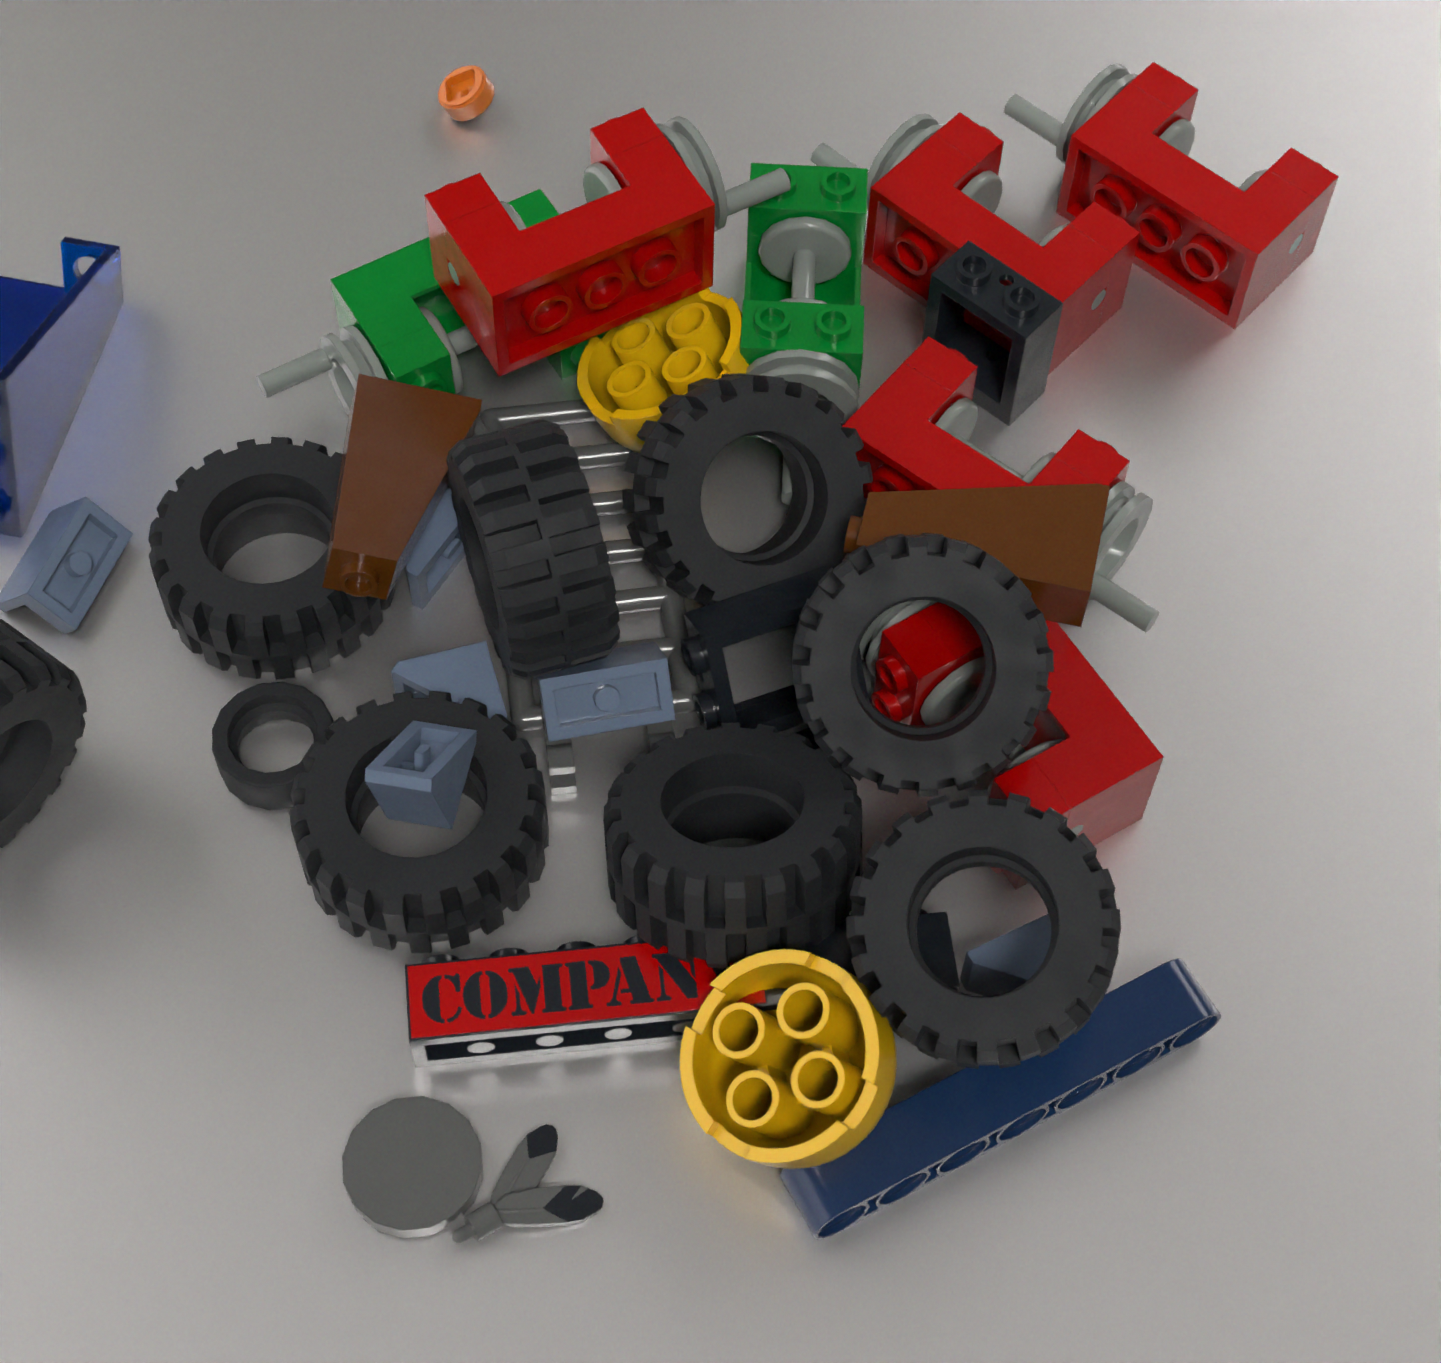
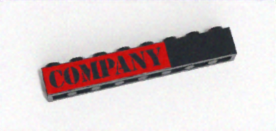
[405,909,960,1068]

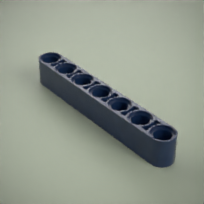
[779,959,1221,1239]

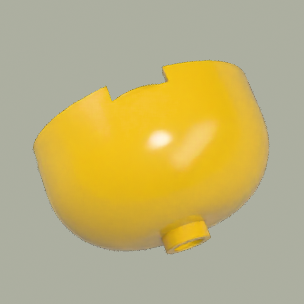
[577,288,749,453]
[680,949,897,1169]

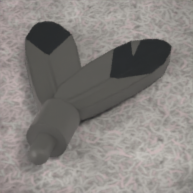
[452,1124,604,1244]

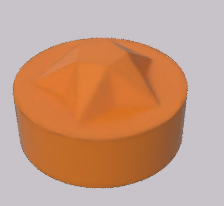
[438,65,495,121]

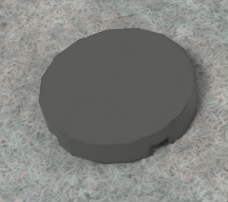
[342,1096,484,1238]

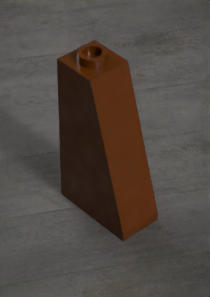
[322,374,482,600]
[843,484,1110,627]

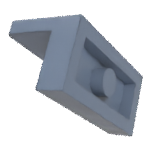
[0,497,133,634]
[534,642,676,742]

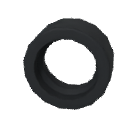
[212,681,334,810]

